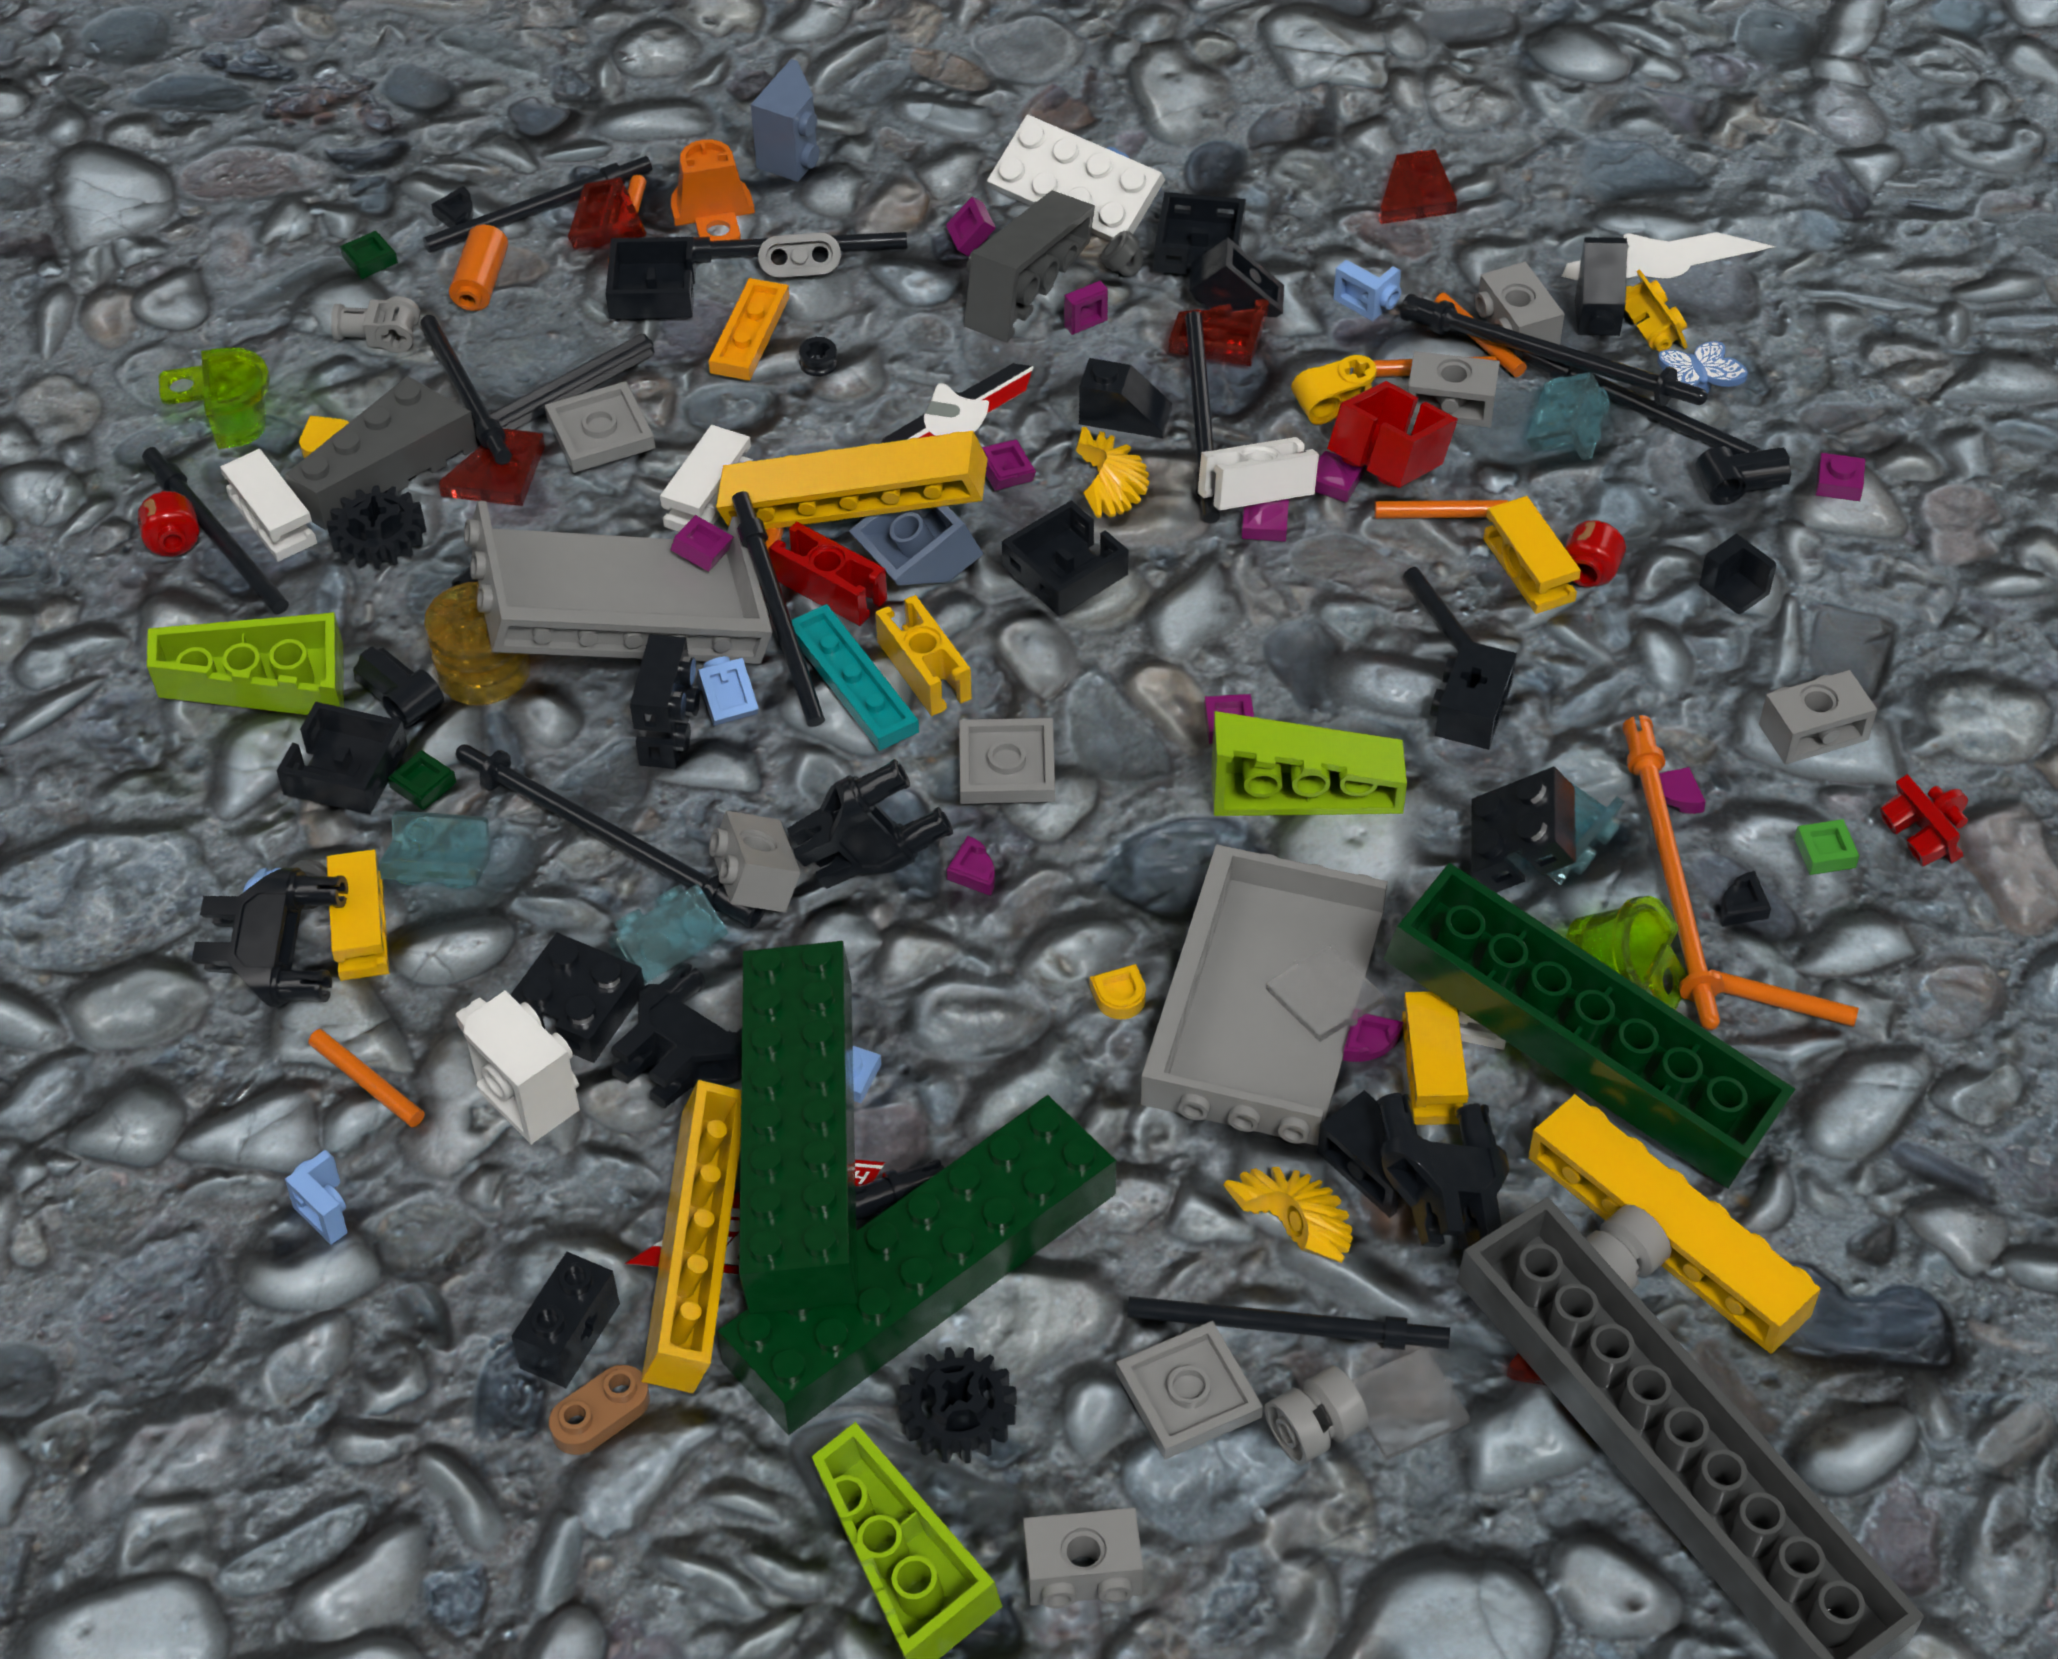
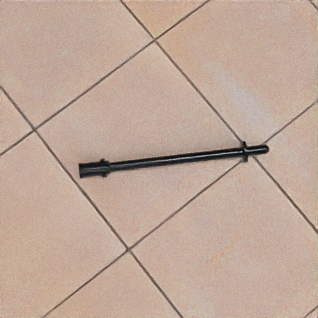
[1400,294,1708,406]
[455,744,766,928]

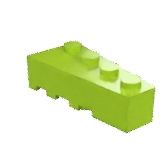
[147,612,344,715]
[1211,711,1407,816]
[811,1422,1003,1659]

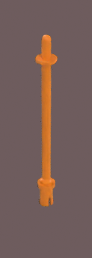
[1622,715,1724,1030]

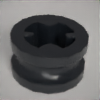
[799,337,837,377]

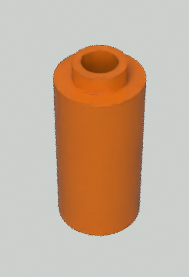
[449,224,508,311]

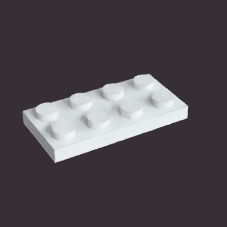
[987,114,1165,241]

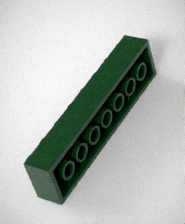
[1383,863,1795,1189]
[739,941,858,1314]
[717,1095,1116,1436]

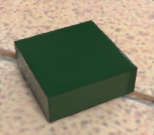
[340,231,398,279]
[388,750,457,810]

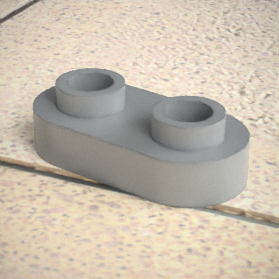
[758,233,841,278]

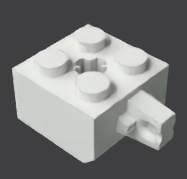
[456,990,580,1144]

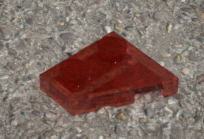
[1379,149,1458,224]
[568,177,647,250]
[1169,299,1269,367]
[439,428,545,506]

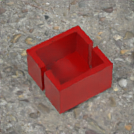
[1327,381,1458,488]

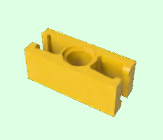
[1483,496,1581,614]
[875,595,972,716]
[327,849,390,981]
[1401,991,1469,1125]

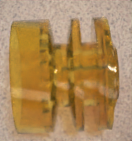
[424,582,531,705]

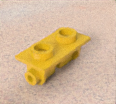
[1624,269,1688,352]

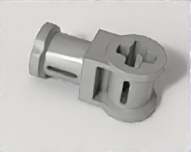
[331,296,420,353]

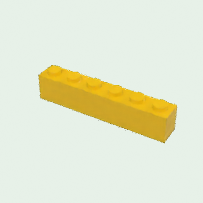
[716,431,987,530]
[641,1080,741,1393]
[1528,1094,1821,1354]

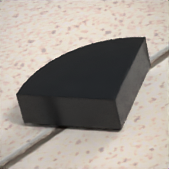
[431,186,474,228]
[1719,871,1771,927]

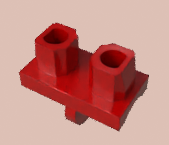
[1880,774,1968,867]

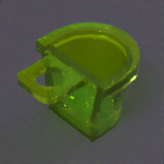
[159,348,270,449]
[1566,896,1687,1010]

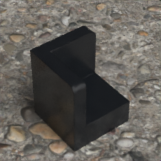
[1699,533,1776,614]

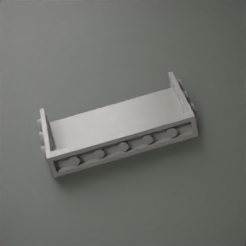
[464,501,772,664]
[1141,844,1388,1146]

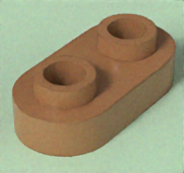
[549,1365,650,1455]

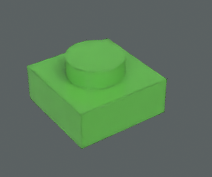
[1794,819,1859,875]

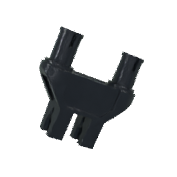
[787,759,953,889]
[191,867,348,1007]
[612,963,742,1108]
[1377,1093,1510,1250]

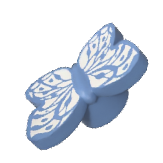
[1657,341,1748,393]

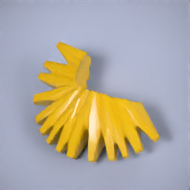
[1076,427,1149,518]
[1224,1167,1353,1263]

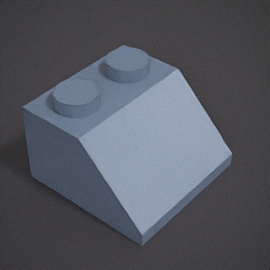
[751,59,820,182]
[849,506,984,585]

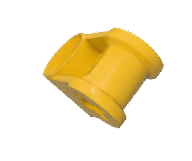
[1291,355,1377,425]

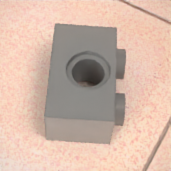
[1475,261,1565,357]
[1408,351,1500,428]
[1759,670,1877,765]
[709,811,801,913]
[1023,1508,1143,1609]

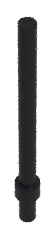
[423,156,652,253]
[694,232,907,262]
[1185,311,1220,523]
[420,315,512,465]
[1522,352,1760,455]
[142,447,289,614]
[732,491,825,727]
[1127,1296,1450,1350]

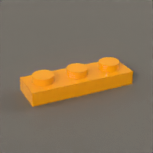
[708,278,790,381]

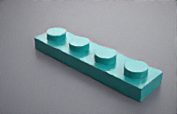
[792,604,919,751]

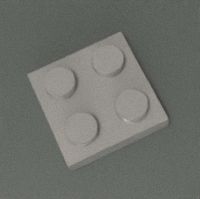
[545,381,656,473]
[959,718,1055,804]
[1116,1321,1263,1460]

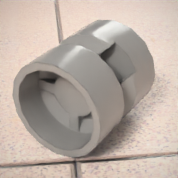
[1586,1204,1672,1290]
[1265,1365,1369,1466]

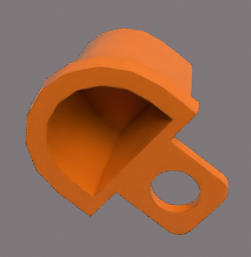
[671,139,755,241]

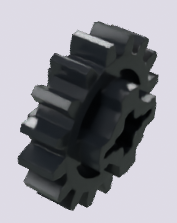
[327,485,427,569]
[899,1347,1017,1464]

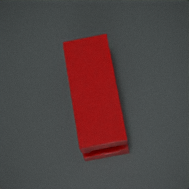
[769,522,887,626]

